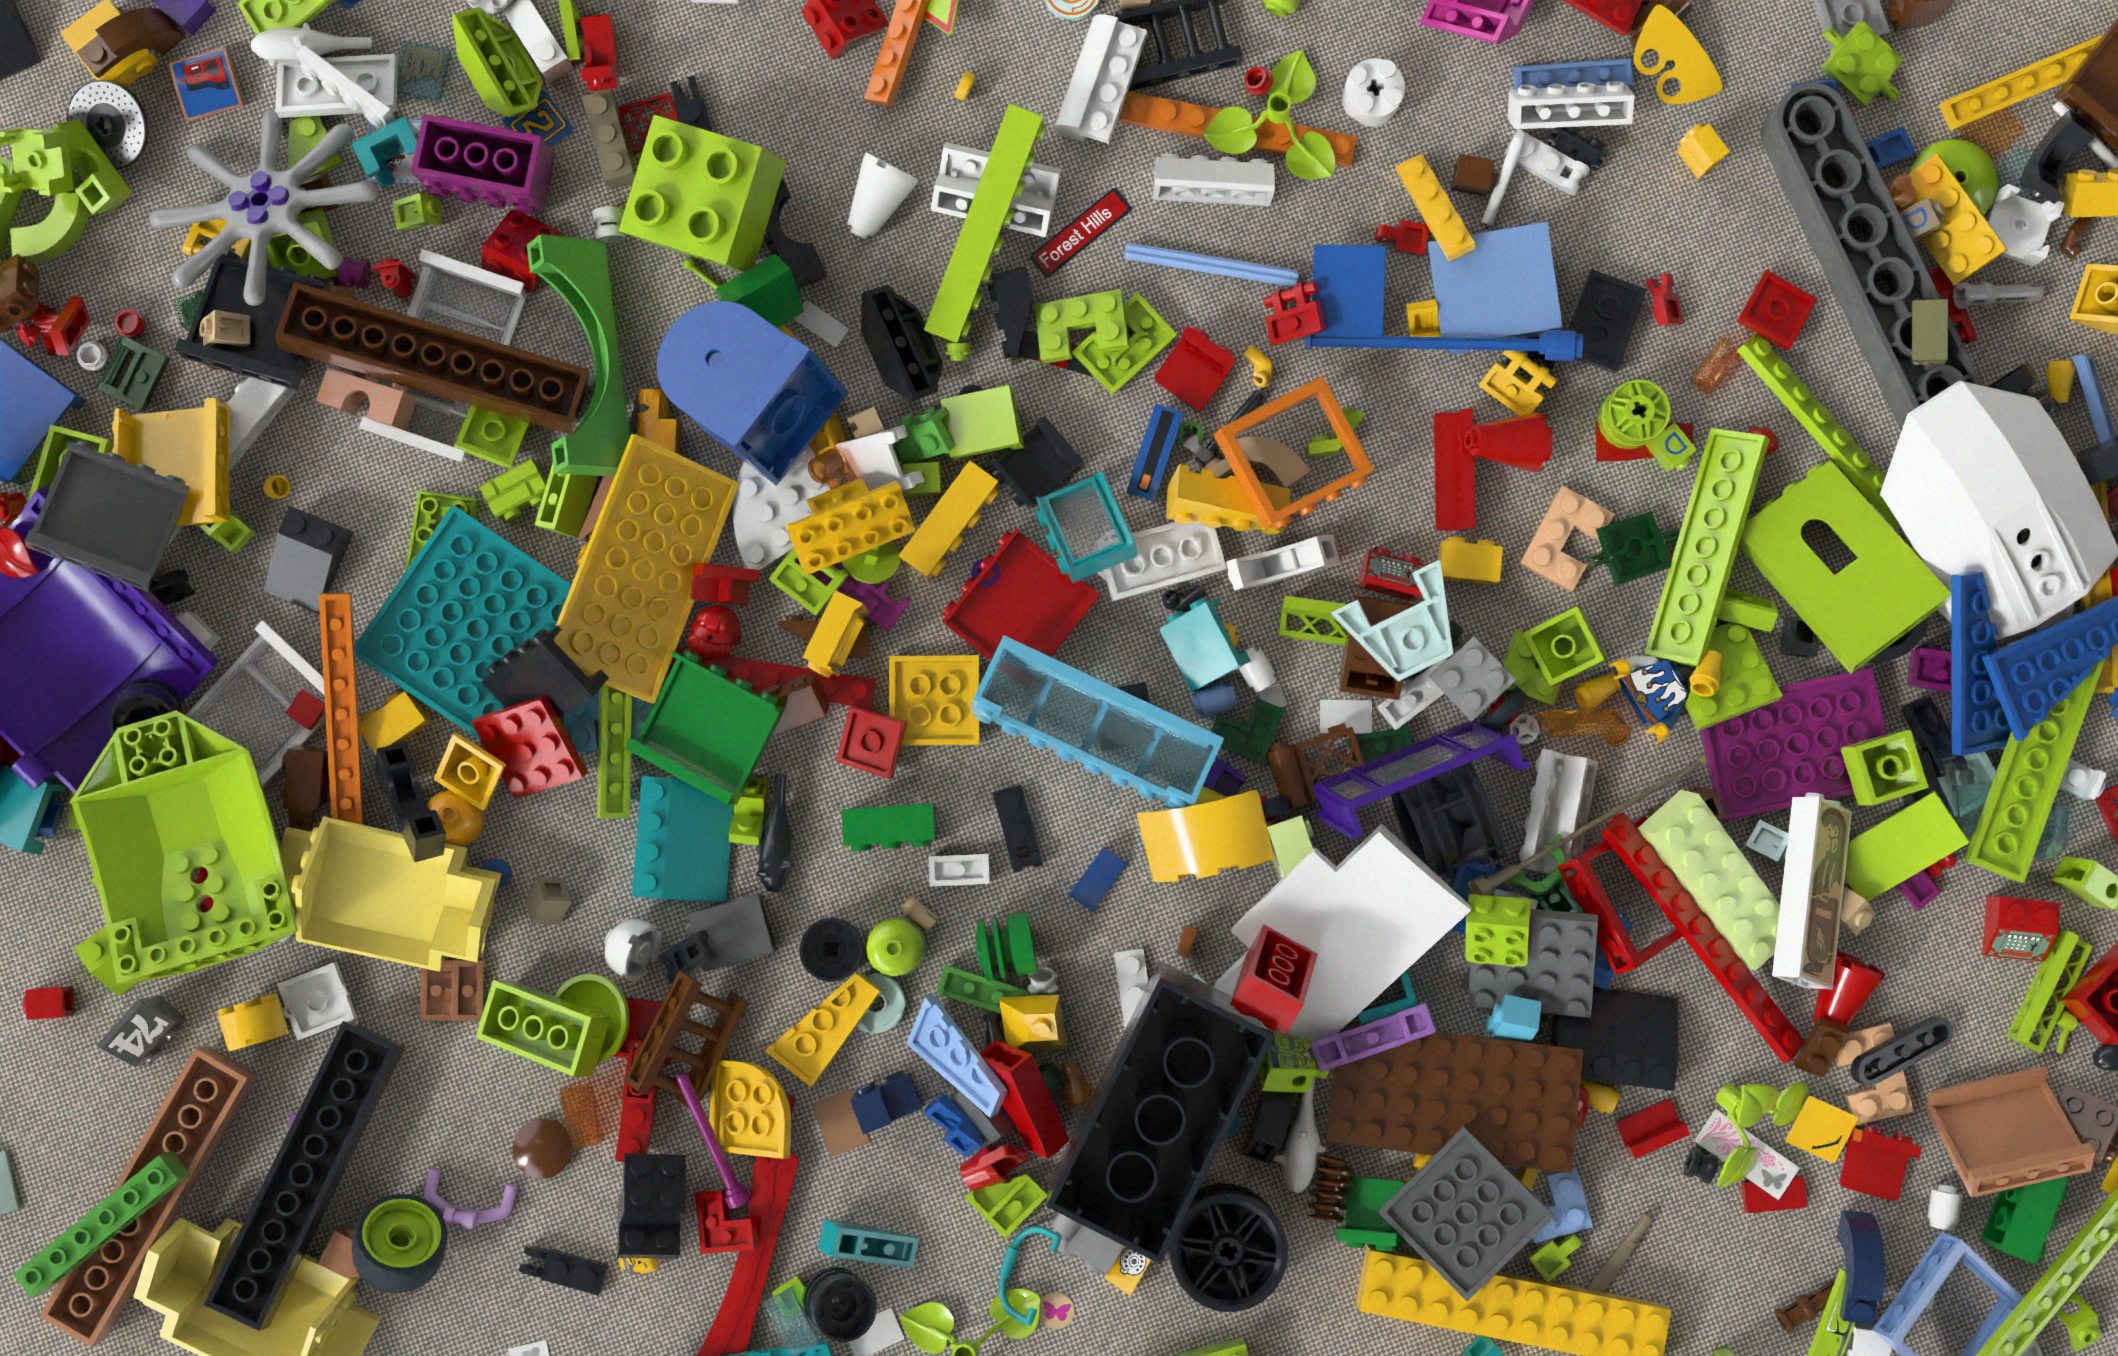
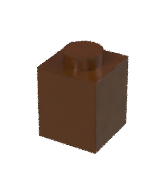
[1450,154,1498,196]

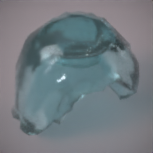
[2033,802,2070,861]

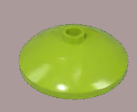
[1908,139,1998,215]
[554,974,629,1064]

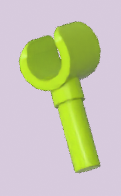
[2056,1010,2078,1054]

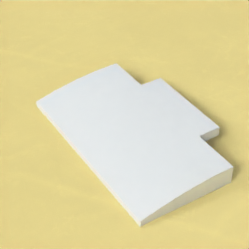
[1214,824,1472,1055]

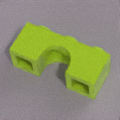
[51,120,133,215]

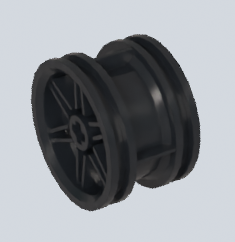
[1168,1183,1288,1312]

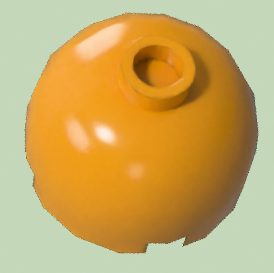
[426,789,485,847]

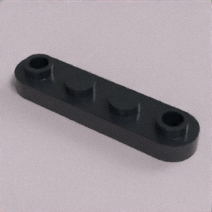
[1851,1016,1953,1086]

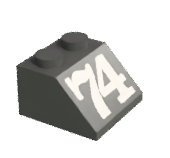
[97,995,186,1067]

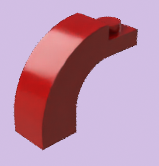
[580,13,620,92]

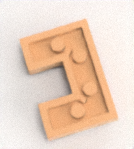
[1519,485,1615,592]
[1835,1022,1914,1126]

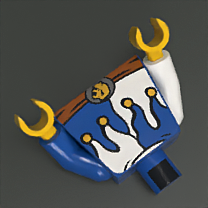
[1608,655,1693,745]

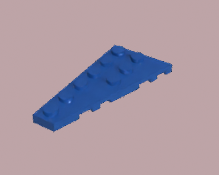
[1951,571,2011,756]
[1982,595,2118,741]

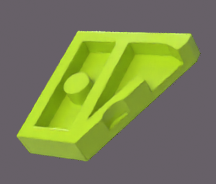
[964,1173,1048,1239]

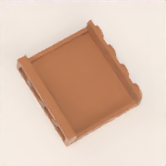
[1926,1066,2095,1198]

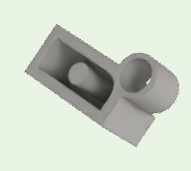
[1051,1213,1124,1274]

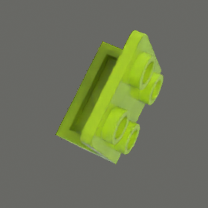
[1465,894,1531,967]

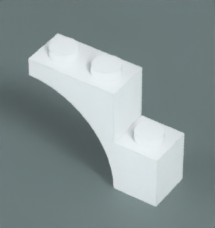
[1226,534,1341,591]

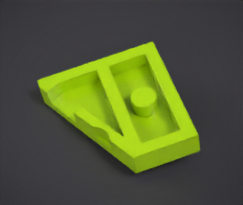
[288,116,344,178]

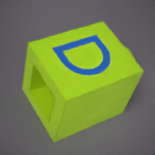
[1645,422,1697,472]

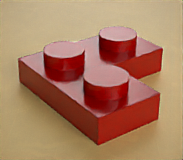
[695,1190,760,1254]

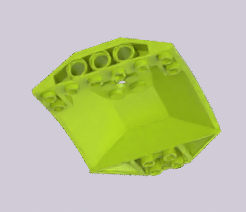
[69,711,298,985]

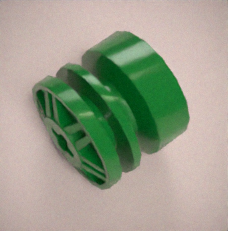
[975,911,1038,981]

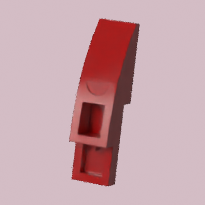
[615,1039,660,1162]

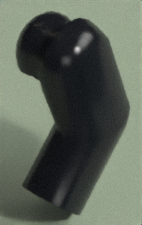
[1162,584,1207,613]

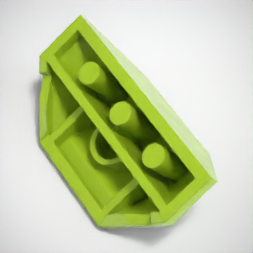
[452,7,543,117]

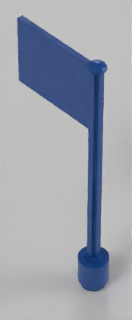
[1305,245,1583,361]

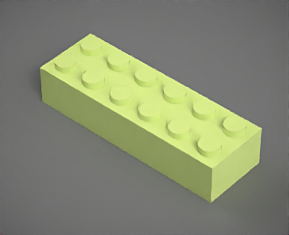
[1637,790,1780,971]

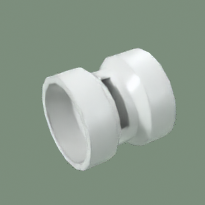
[592,206,625,243]

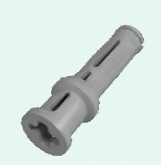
[1953,281,2044,309]

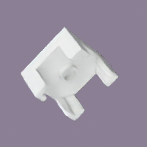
[1986,184,2064,266]

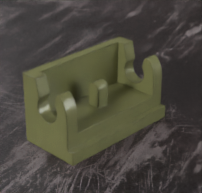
[1911,299,1948,366]

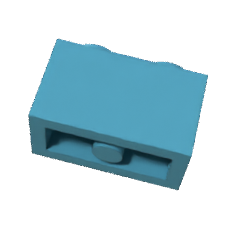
[1485,994,1541,1043]

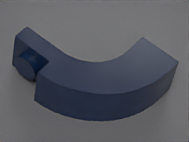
[1837,1210,1885,1324]

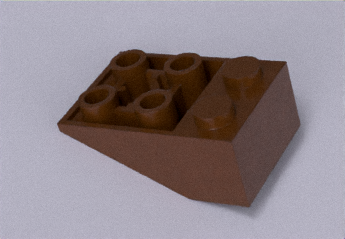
[1339,595,1415,700]

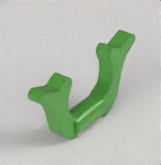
[1504,834,1567,895]

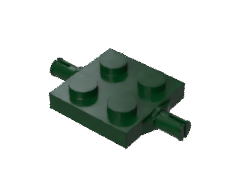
[1587,511,1680,586]

